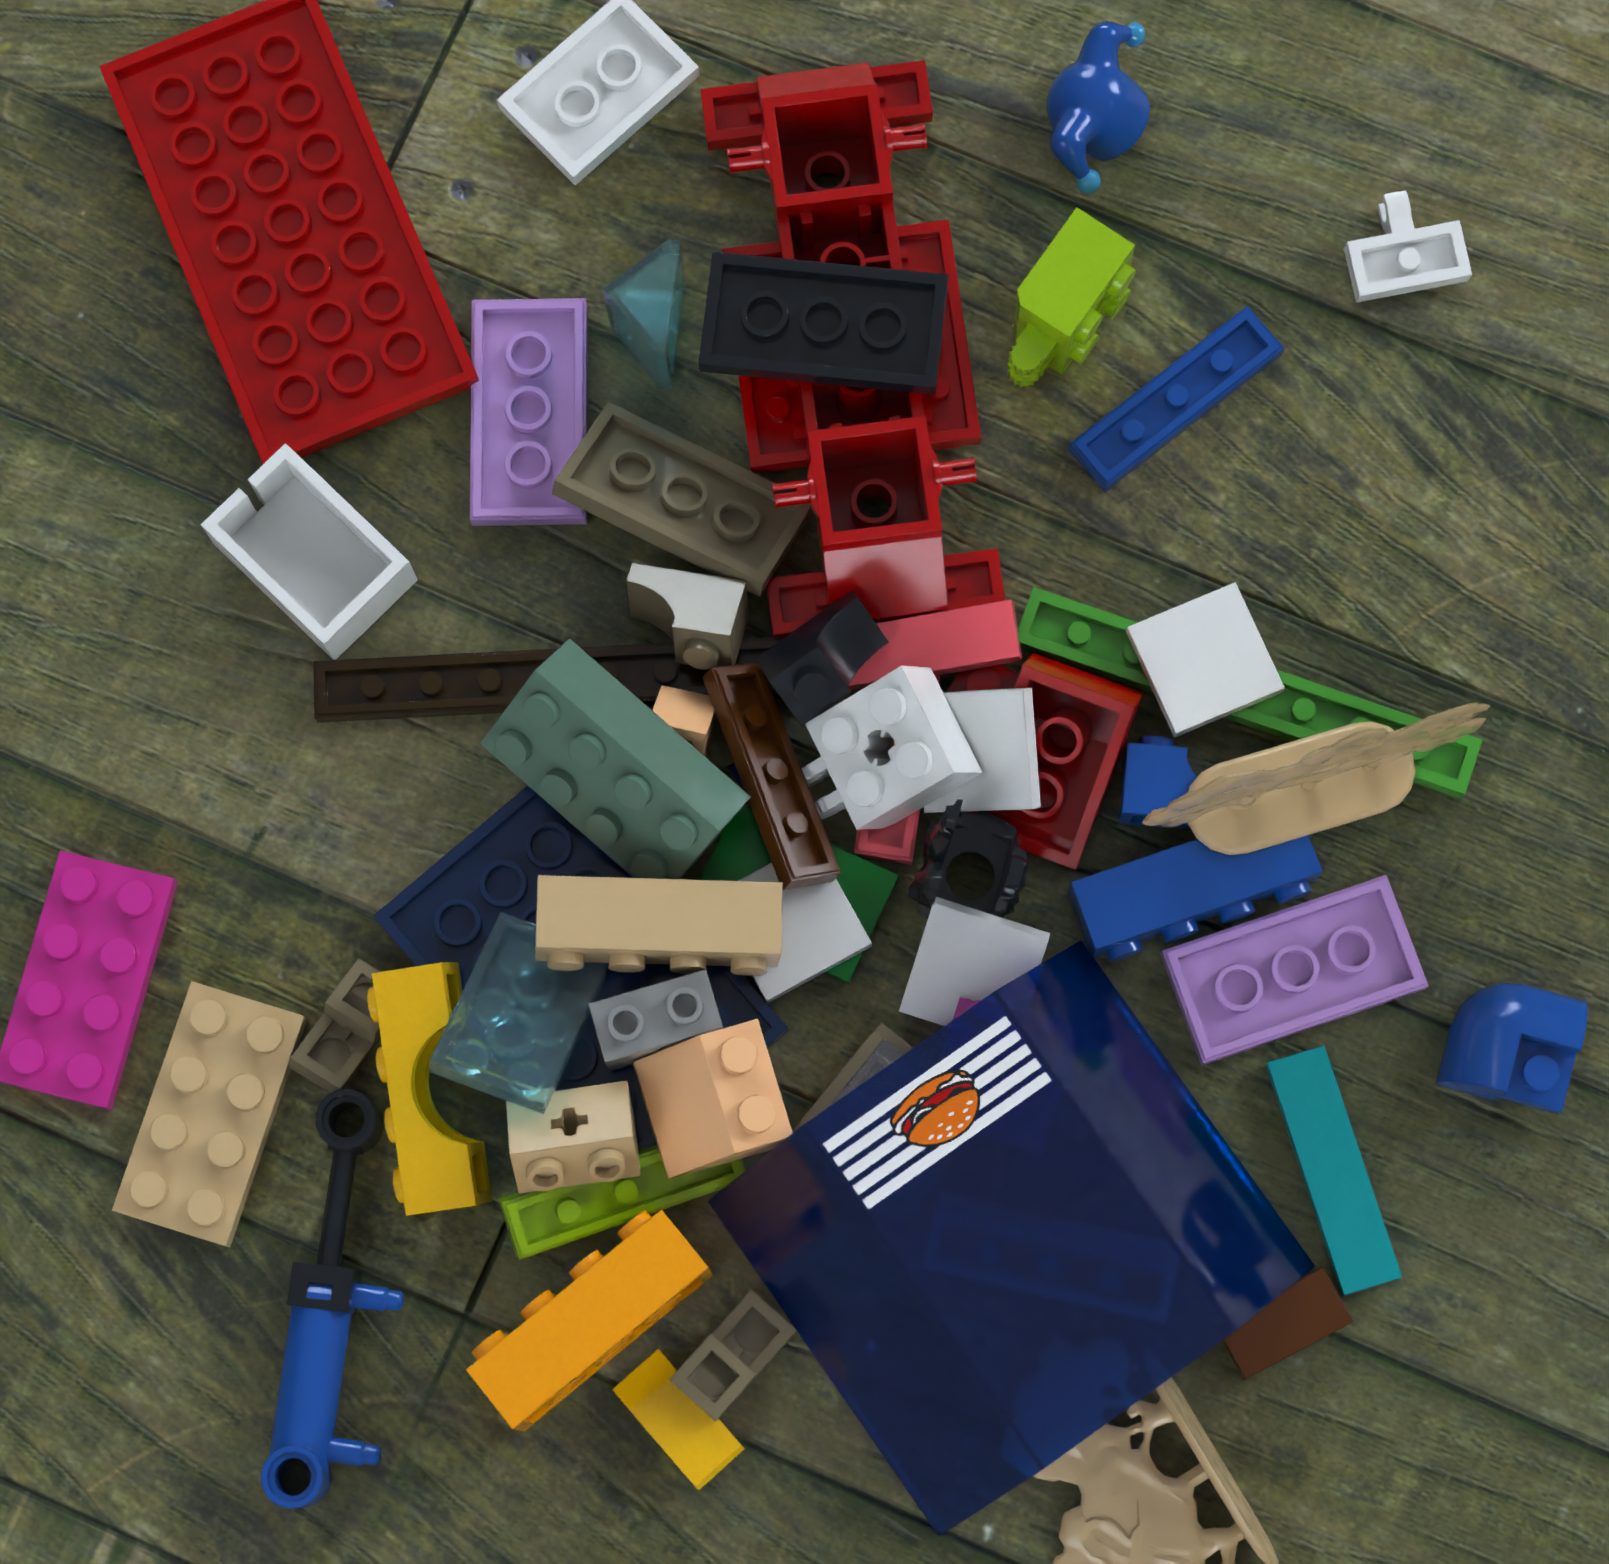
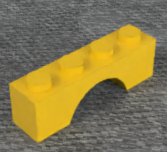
[367,962,493,1216]

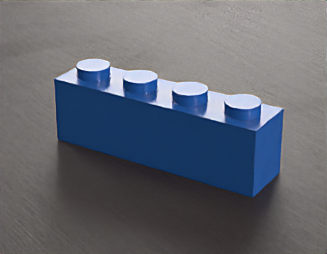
[1068,835,1323,962]

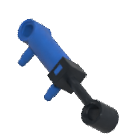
[261,1089,404,1508]

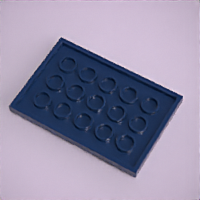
[373,785,789,1150]

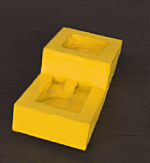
[612,1349,745,1490]

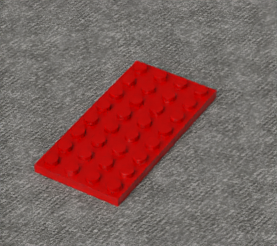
[99,0,479,464]

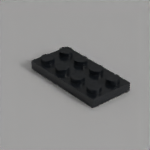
[698,252,948,395]

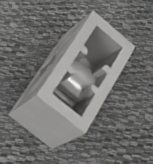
[588,969,723,1071]

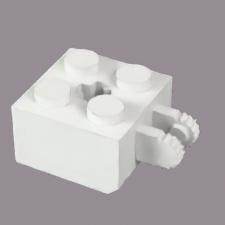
[801,666,983,830]

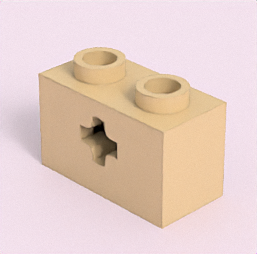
[506,1080,641,1194]

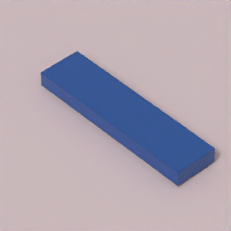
[1068,306,1284,492]

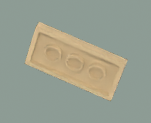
[112,981,308,1248]

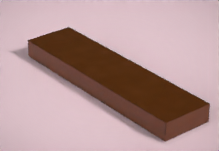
[702,662,841,890]

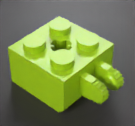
[1007,207,1136,388]

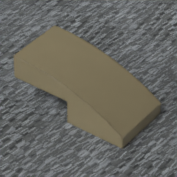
[289,958,381,1093]
[670,1289,797,1422]

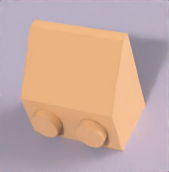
[633,1019,794,1180]

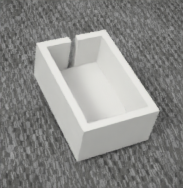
[201,443,418,660]

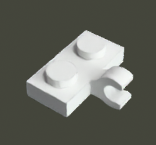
[1344,190,1472,303]

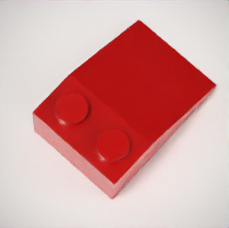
[971,653,1144,870]

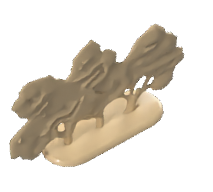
[1142,703,1490,855]
[1003,1336,1279,1564]

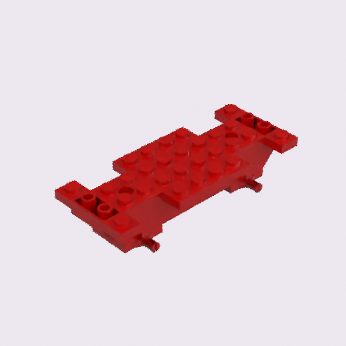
[700,60,1005,640]

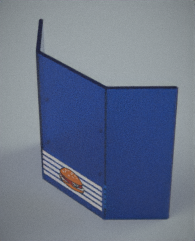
[708,941,1315,1536]

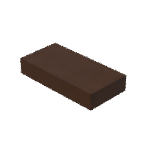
[1214,1268,1353,1380]

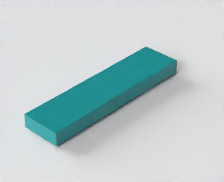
[1265,1045,1402,1297]

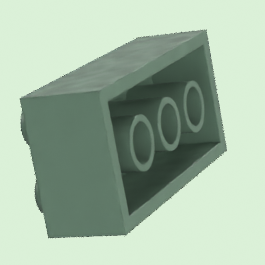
[480,638,751,879]

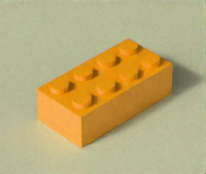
[466,1209,714,1432]

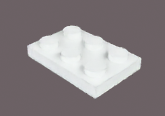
[497,0,700,186]

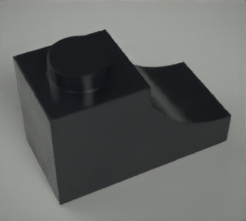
[756,590,889,726]

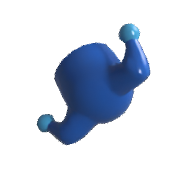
[1046,21,1150,194]

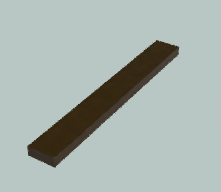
[313,637,782,723]

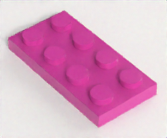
[0,850,178,1111]

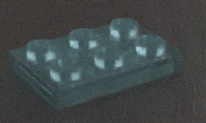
[430,912,610,1114]

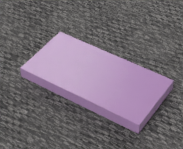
[470,298,588,526]
[1160,875,1429,1066]

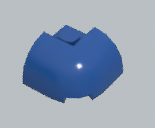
[1436,983,1588,1114]

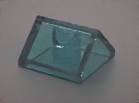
[603,239,686,390]

